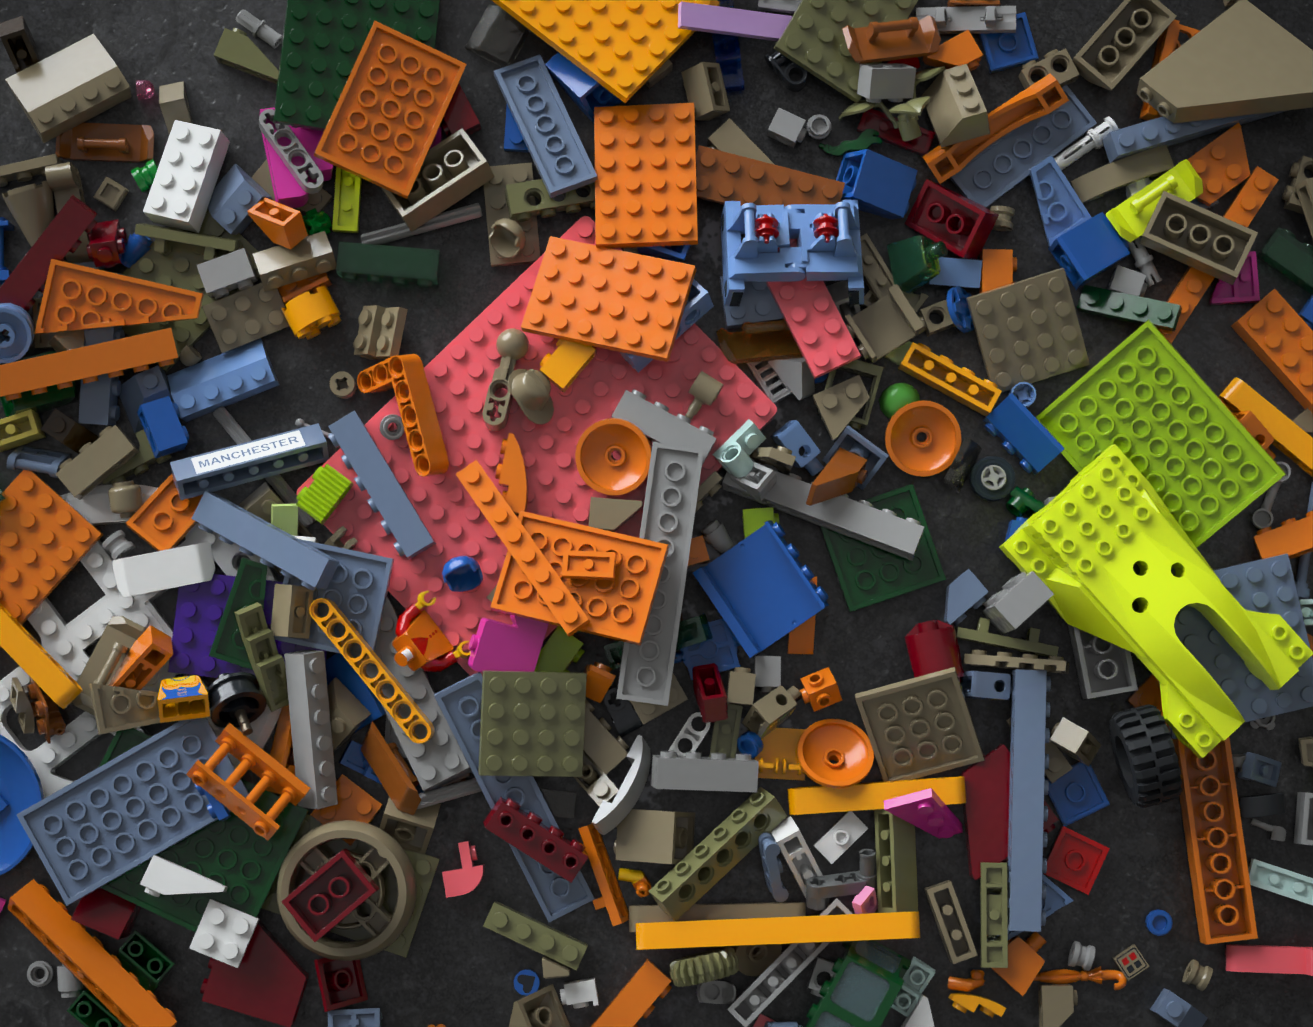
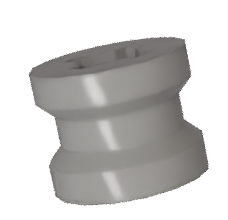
[102,530,135,560]
[1068,941,1095,971]

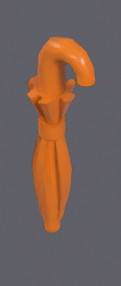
[1033,966,1127,990]

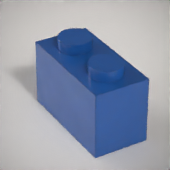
[137,396,189,459]

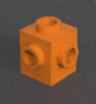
[800,667,842,712]

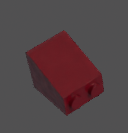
[71,888,142,940]

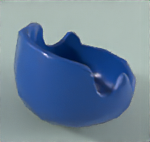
[442,556,483,592]

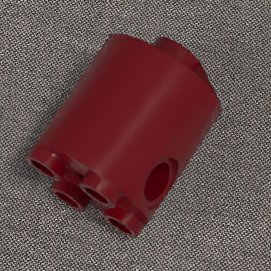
[904,619,965,683]

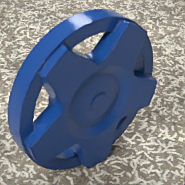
[947,286,974,333]

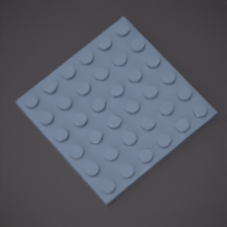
[1159,554,1313,739]

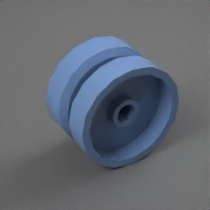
[0,303,35,363]

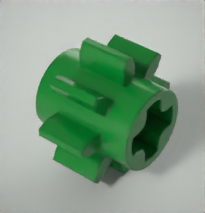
[302,208,331,236]

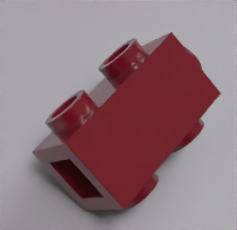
[86,219,127,268]

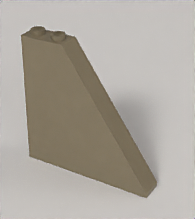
[1137,0,1313,124]

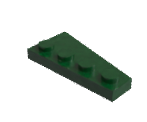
[209,557,267,670]

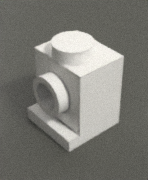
[560,977,599,1009]

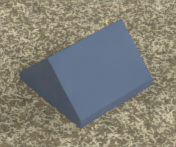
[822,425,889,490]

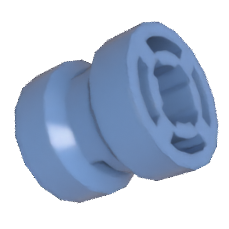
[1008,382,1036,408]

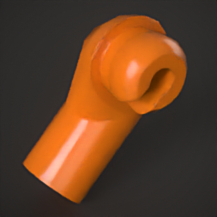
[948,969,985,992]

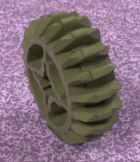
[669,947,739,987]

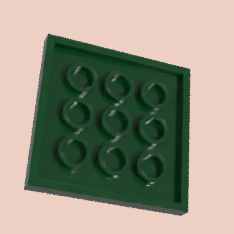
[820,484,946,612]

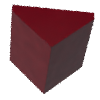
[314,957,368,1012]

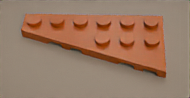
[34,259,204,334]

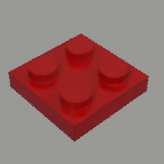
[1043,826,1110,895]

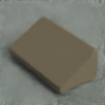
[542,955,571,979]

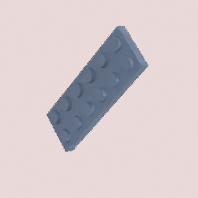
[494,55,597,198]
[950,85,1097,208]

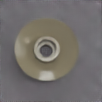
[735,944,782,976]

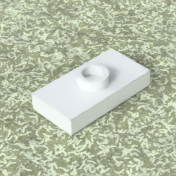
[813,811,868,864]

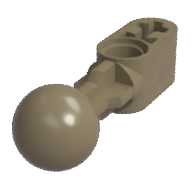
[482,328,529,431]

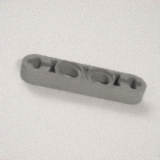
[259,109,324,194]

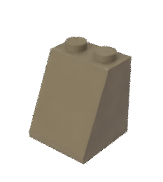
[614,809,695,864]

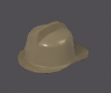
[508,369,554,425]

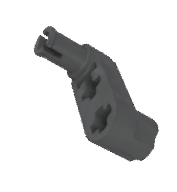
[806,849,877,911]

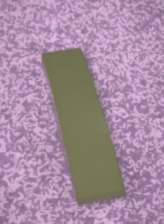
[234,602,289,712]

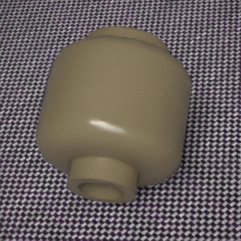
[108,480,143,518]

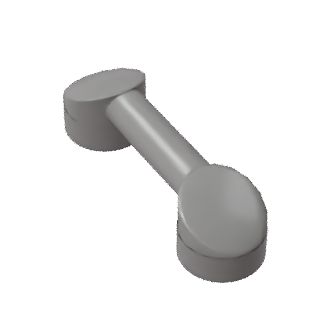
[1252,462,1291,529]

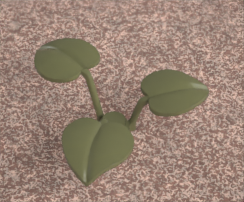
[839,66,946,141]

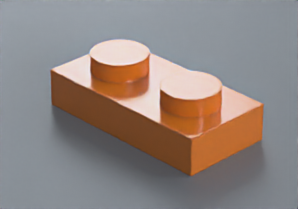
[561,550,617,581]

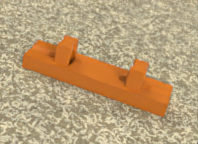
[579,824,629,926]

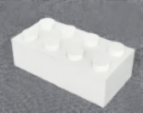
[143,120,230,233]

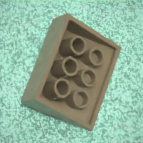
[5,34,132,143]

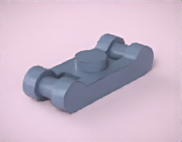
[758,832,789,902]

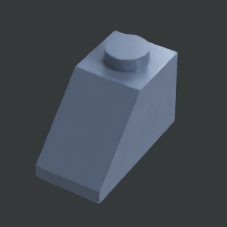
[1150,988,1208,1027]

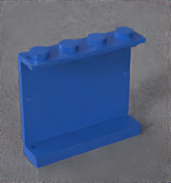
[693,520,829,658]

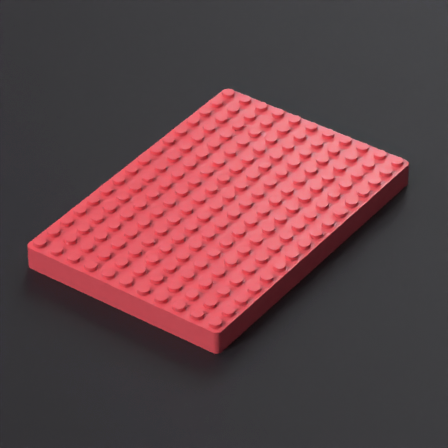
[296,216,777,676]

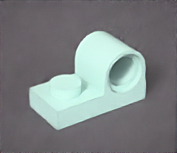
[712,419,766,478]

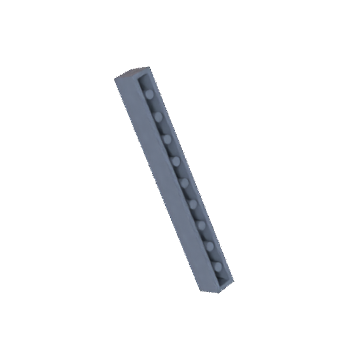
[1007,669,1051,932]

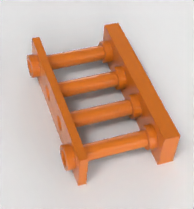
[186,723,311,841]

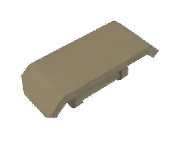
[72,616,146,716]

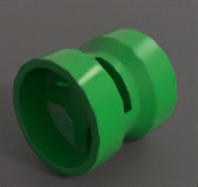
[131,159,158,193]

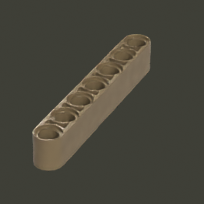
[629,902,806,932]

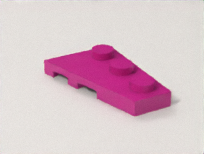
[884,788,963,839]

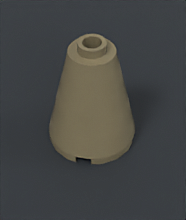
[2,181,55,247]

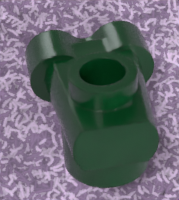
[1006,486,1046,518]

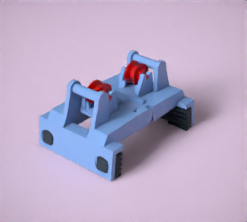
[720,200,864,306]

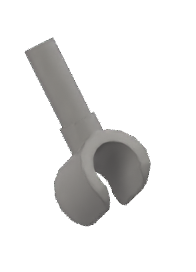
[1251,818,1286,841]

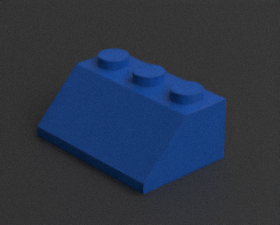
[983,393,1065,475]

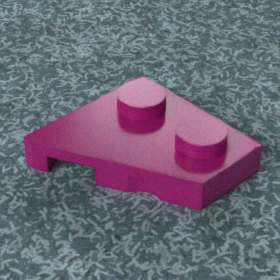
[1209,251,1260,305]

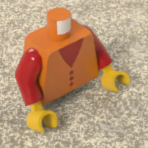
[392,590,471,672]

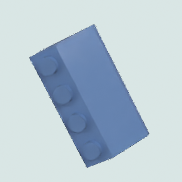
[167,338,280,422]

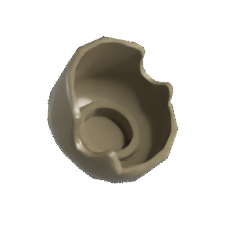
[489,218,526,259]

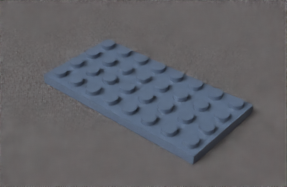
[17,717,249,906]

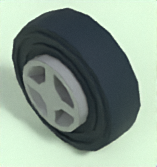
[969,456,1015,501]

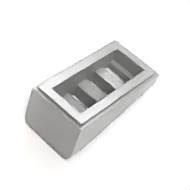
[746,350,793,404]

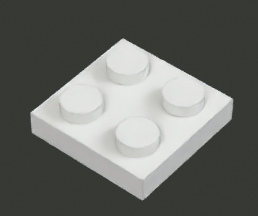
[189,899,259,968]

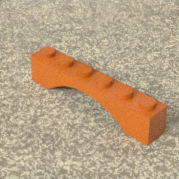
[922,74,1069,184]

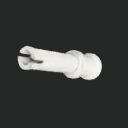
[1054,116,1119,170]

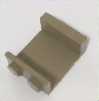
[845,284,924,363]

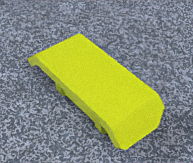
[1106,159,1203,243]

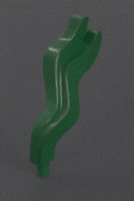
[818,129,882,156]

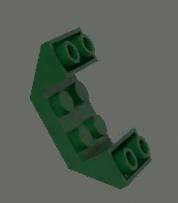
[67,930,175,1027]

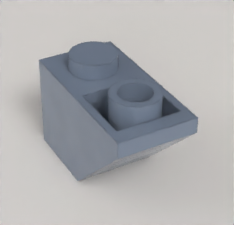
[944,569,988,626]

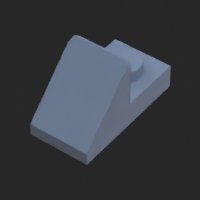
[1237,752,1282,787]

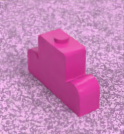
[259,107,333,208]
[468,614,548,673]

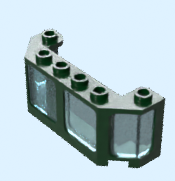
[801,940,912,1027]

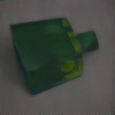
[887,235,948,294]

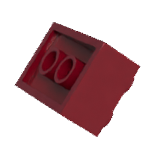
[905,179,999,260]

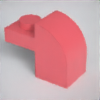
[442,841,485,898]

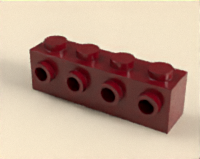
[483,797,588,883]

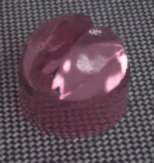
[136,80,155,100]

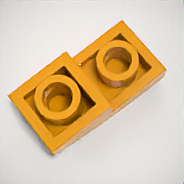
[949,993,1006,1018]

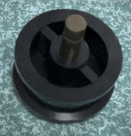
[207,672,267,736]

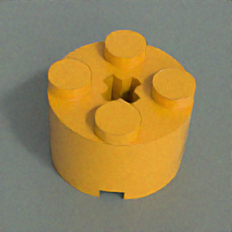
[281,286,342,339]

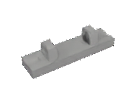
[916,6,1016,34]

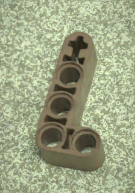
[45,162,94,263]

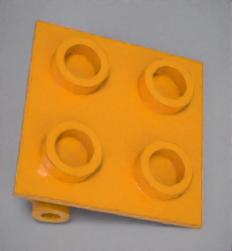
[755,728,806,781]

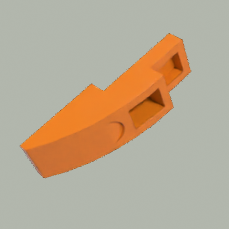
[495,433,528,515]

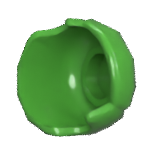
[879,383,920,419]

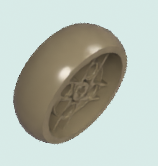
[277,820,417,961]

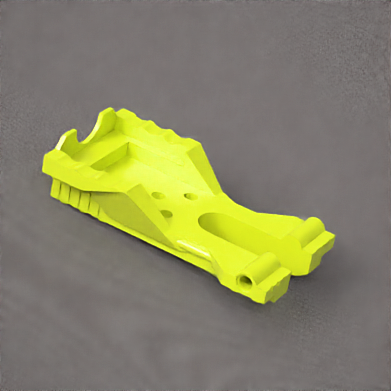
[999,444,1313,758]

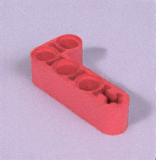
[1226,944,1313,976]

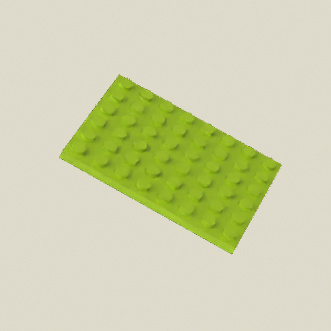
[1035,320,1286,569]

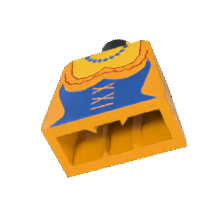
[157,674,210,723]

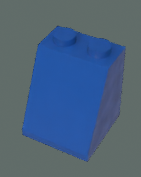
[545,52,622,124]
[836,149,918,220]
[1048,212,1130,290]

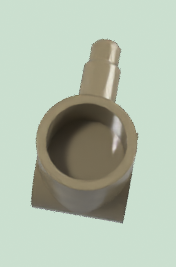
[685,371,724,420]

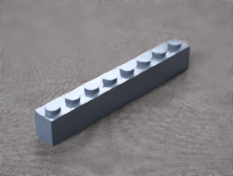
[1102,110,1289,163]

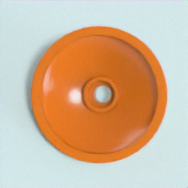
[885,400,961,477]
[575,418,652,495]
[797,719,874,788]

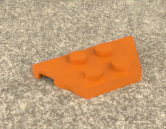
[1187,122,1251,206]

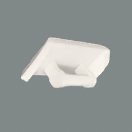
[112,542,216,597]

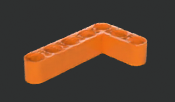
[357,354,449,477]

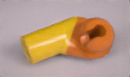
[618,868,651,897]

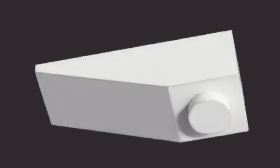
[770,816,823,898]
[140,855,228,898]

